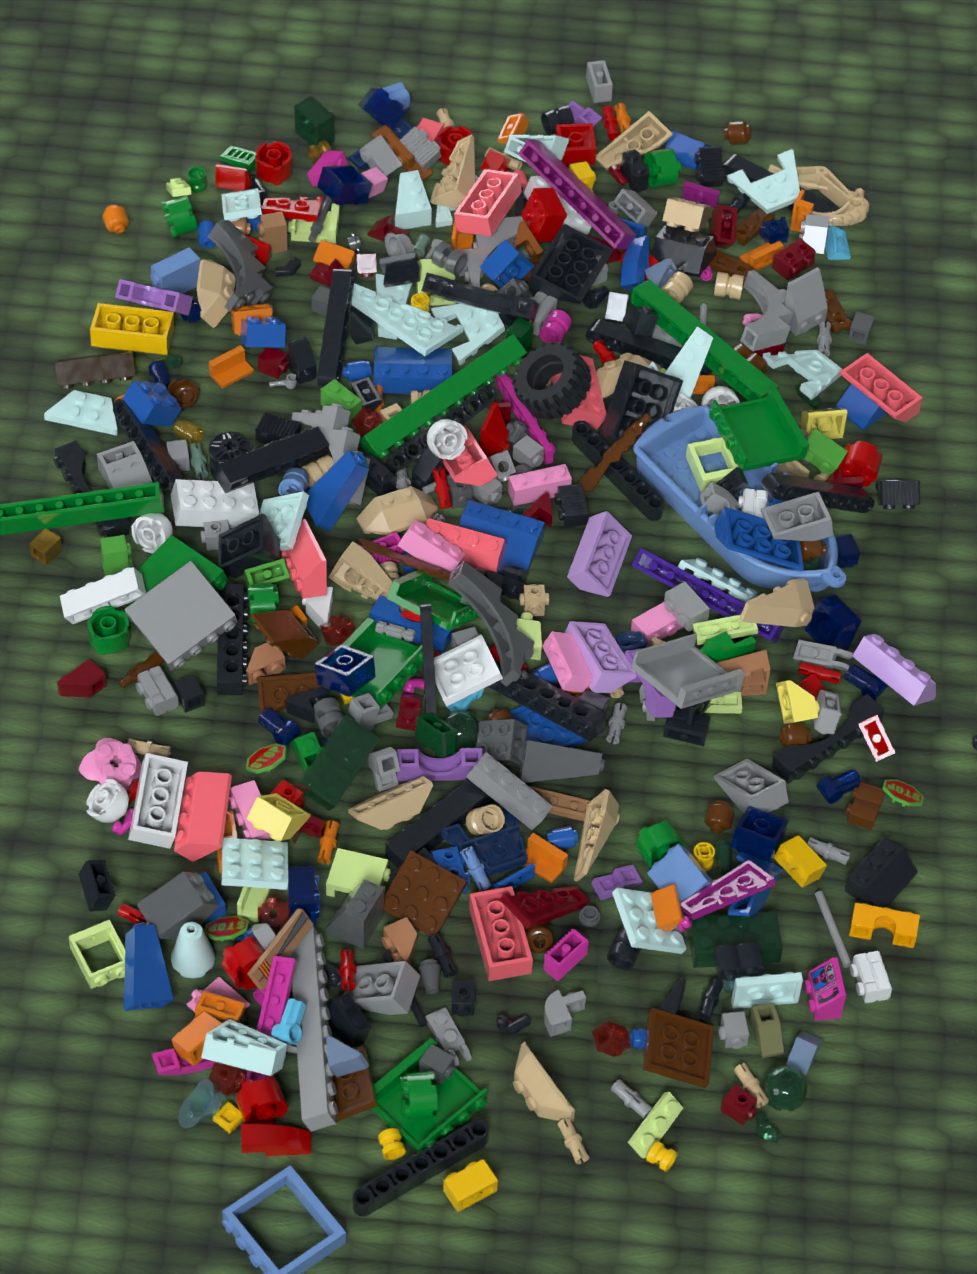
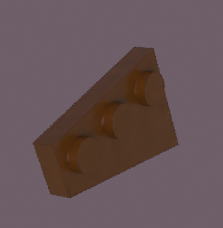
[257,673,321,718]

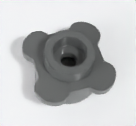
[347,231,362,253]

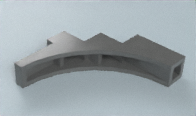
[208,220,273,312]
[448,561,534,687]

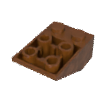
[250,610,320,660]

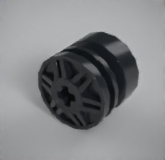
[209,432,251,481]

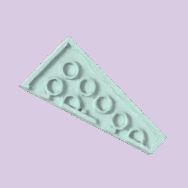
[351,284,464,356]

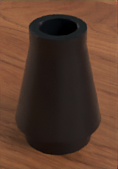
[583,285,609,309]

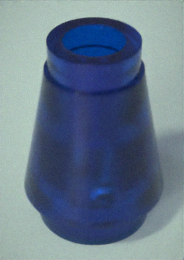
[149,360,170,389]

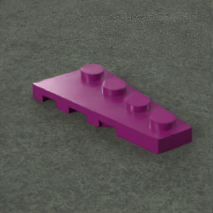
[680,860,776,920]

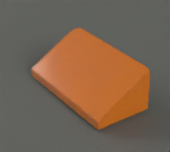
[497,113,529,144]
[313,240,355,269]
[651,884,683,932]

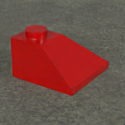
[480,402,511,457]

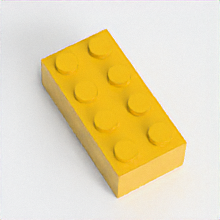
[90,303,174,355]

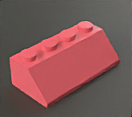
[840,353,923,422]
[443,424,498,486]
[426,518,507,573]
[280,519,327,599]
[174,772,232,862]

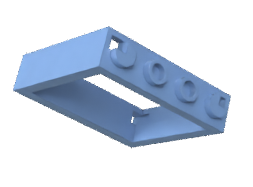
[221,1165,346,1274]

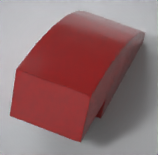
[241,1124,311,1157]

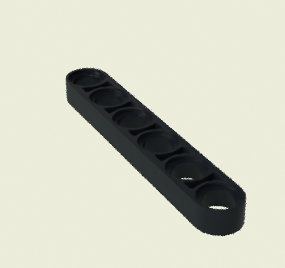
[420,604,437,715]

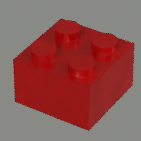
[555,123,597,166]
[521,188,567,242]

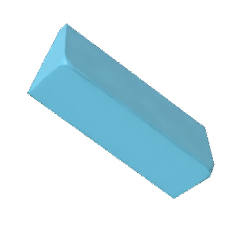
[825,226,851,260]

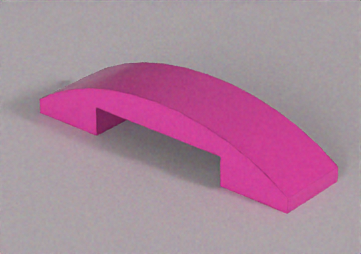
[152,1048,223,1076]

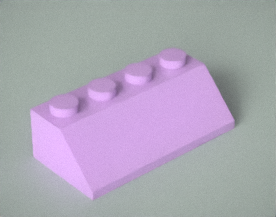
[567,511,632,597]
[565,621,637,693]
[852,634,936,706]

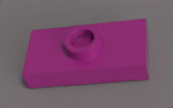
[682,181,720,208]

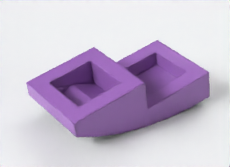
[567,100,602,128]
[591,865,643,900]

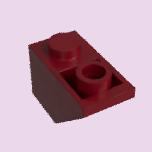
[57,659,107,698]

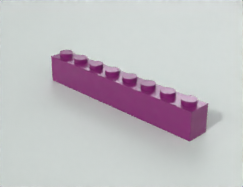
[518,139,636,249]

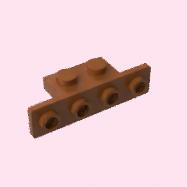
[372,125,433,182]

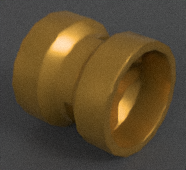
[307,140,331,164]

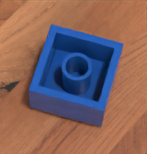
[480,240,535,288]
[240,316,286,348]
[122,381,182,427]

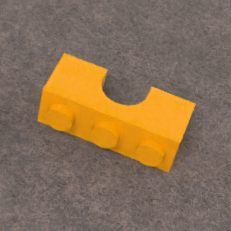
[849,903,920,948]

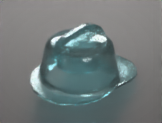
[178,1079,225,1128]

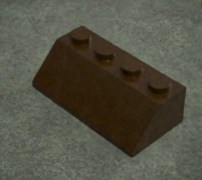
[53,351,136,389]

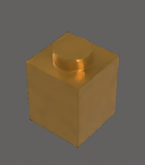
[29,528,62,566]

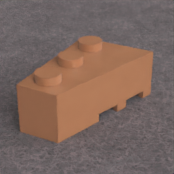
[717,650,770,696]

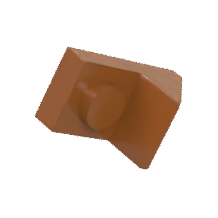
[514,220,543,259]

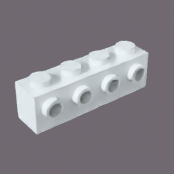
[60,567,146,624]

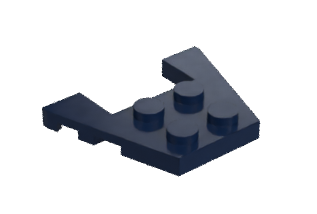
[441,809,528,876]

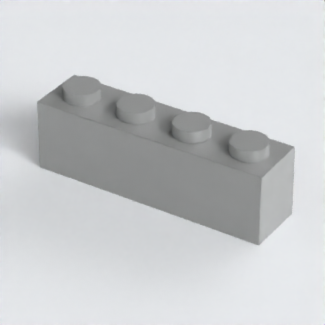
[466,752,553,830]

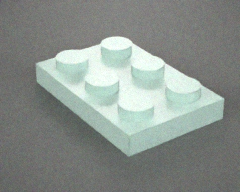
[221,189,262,221]
[731,972,803,1009]

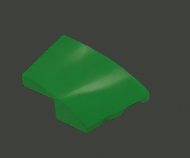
[700,631,756,663]

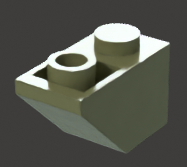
[749,1003,784,1058]

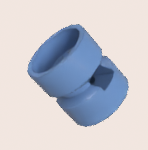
[278,468,309,496]

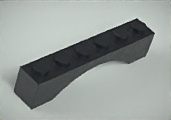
[421,273,539,323]
[53,440,129,538]
[772,694,884,784]

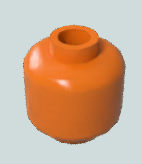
[102,205,130,234]

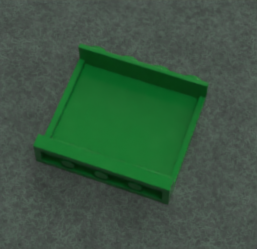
[709,388,810,471]
[125,535,228,606]
[387,570,479,631]
[319,618,423,709]
[371,1038,488,1153]

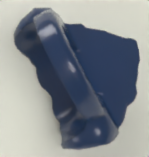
[616,631,648,650]

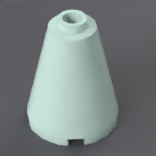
[171,922,215,978]

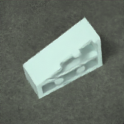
[504,135,569,162]
[395,170,432,229]
[201,1019,287,1076]

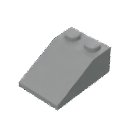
[785,268,828,336]
[761,492,833,541]
[714,758,789,820]
[344,961,420,1015]

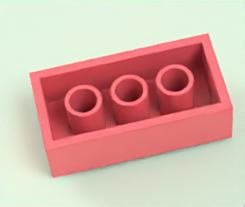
[454,169,522,237]
[551,356,606,430]
[469,886,533,981]

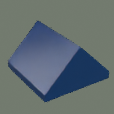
[665,131,711,170]
[835,384,888,431]

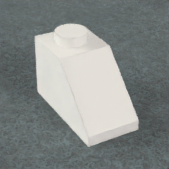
[302,587,333,632]

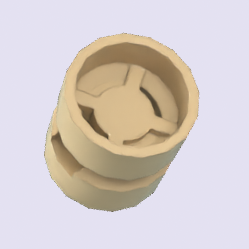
[661,272,693,304]
[714,272,744,300]
[302,455,334,488]
[466,805,505,836]

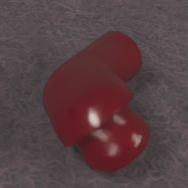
[608,164,628,187]

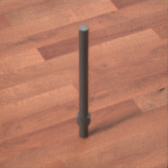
[308,171,344,242]

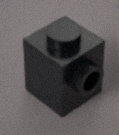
[174,675,204,713]
[451,980,475,1017]

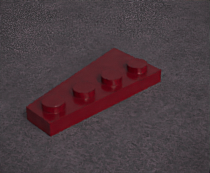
[500,886,590,929]

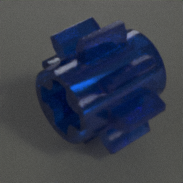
[180,299,202,323]

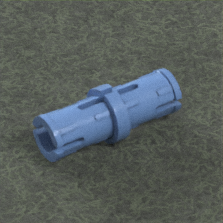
[460,846,492,891]

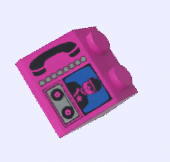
[804,957,846,1021]

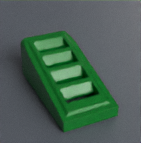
[220,146,256,174]

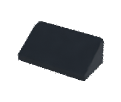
[350,308,374,345]
[351,377,383,416]

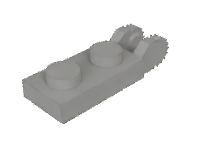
[793,640,853,671]
[425,1008,472,1066]

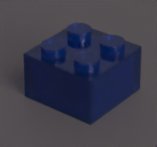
[358,88,406,129]
[317,166,373,206]
[805,594,862,650]
[315,644,376,697]
[730,805,789,863]
[288,866,320,927]

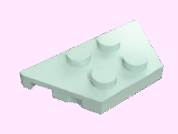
[44,390,118,435]

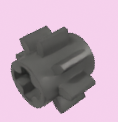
[506,420,530,444]

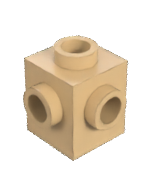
[520,584,549,616]

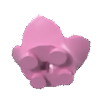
[79,738,141,790]

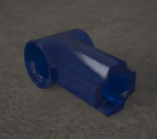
[844,664,888,701]
[258,708,301,746]
[816,770,861,804]

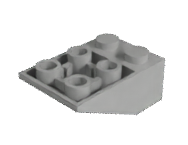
[97,441,153,489]

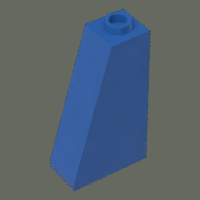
[306,450,369,531]
[124,923,174,1011]

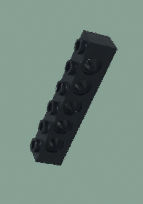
[217,584,248,695]
[489,665,607,741]

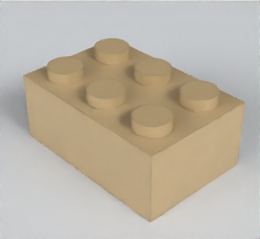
[662,197,711,232]

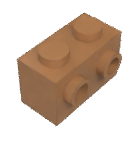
[258,211,287,254]

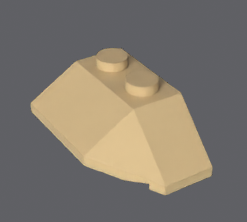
[197,260,236,328]
[596,353,661,398]
[357,486,438,535]
[348,776,433,830]
[513,1042,575,1122]

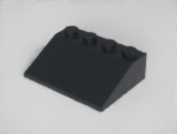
[528,224,614,304]
[599,360,683,446]

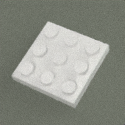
[434,635,503,706]

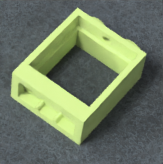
[686,437,738,493]
[69,920,125,989]

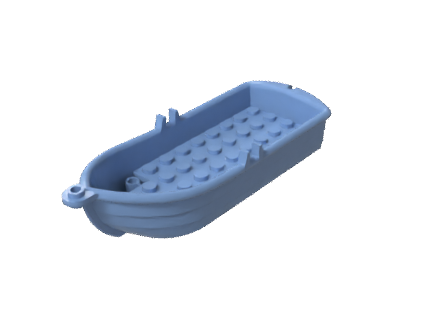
[633,406,846,592]

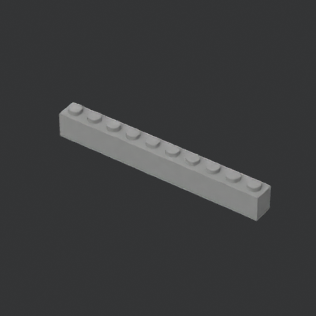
[290,926,338,1131]

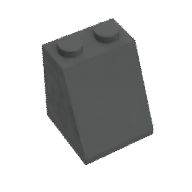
[137,871,218,940]
[325,879,384,949]

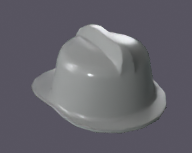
[385,233,414,257]

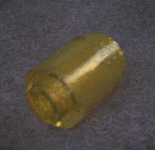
[173,420,203,445]

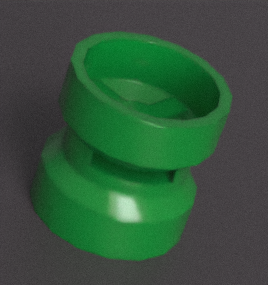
[187,167,206,193]

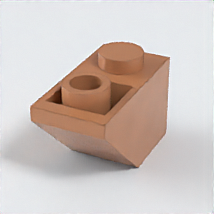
[246,643,285,685]
[382,917,417,965]

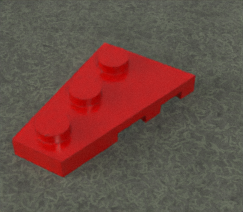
[261,197,324,222]

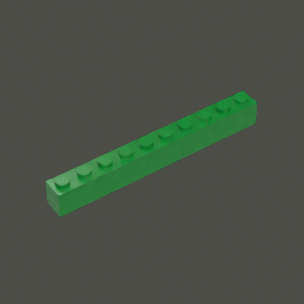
[631,280,779,401]
[359,334,527,459]
[0,482,165,535]

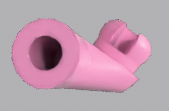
[742,313,763,326]

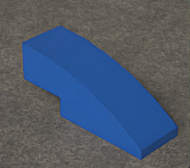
[620,235,649,291]
[728,887,771,916]

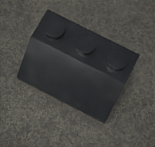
[651,226,717,277]
[218,514,280,579]
[845,836,918,908]

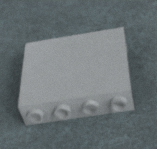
[124,561,237,671]
[631,634,746,709]

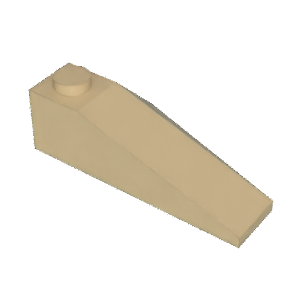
[328,542,405,613]

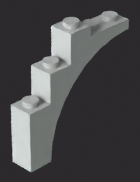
[459,216,526,288]
[740,270,794,351]
[291,403,370,505]

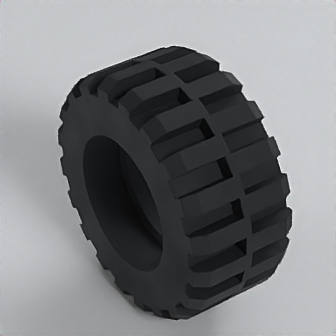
[514,342,592,420]

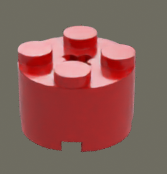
[437,126,473,166]
[255,141,293,186]
[839,441,883,487]
[222,936,265,990]
[236,1076,288,1124]

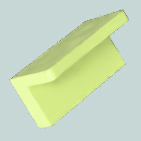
[237,887,271,923]

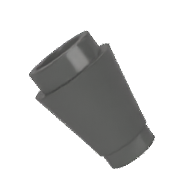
[418,959,440,994]

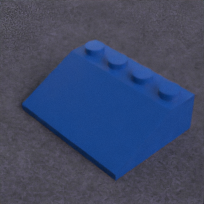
[374,347,452,394]
[458,500,545,575]
[714,507,804,571]

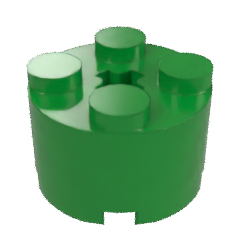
[643,148,681,188]
[161,195,198,238]
[248,583,279,626]
[87,606,130,655]
[636,820,686,869]
[400,1071,438,1120]

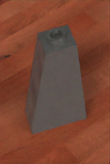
[519,740,605,784]

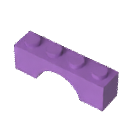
[115,279,193,316]
[625,649,676,718]
[397,748,482,781]

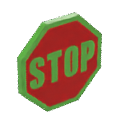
[246,743,287,774]
[882,780,924,807]
[204,915,250,942]

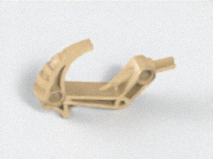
[768,164,869,226]

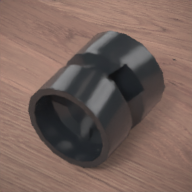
[541,105,574,135]
[607,928,641,970]

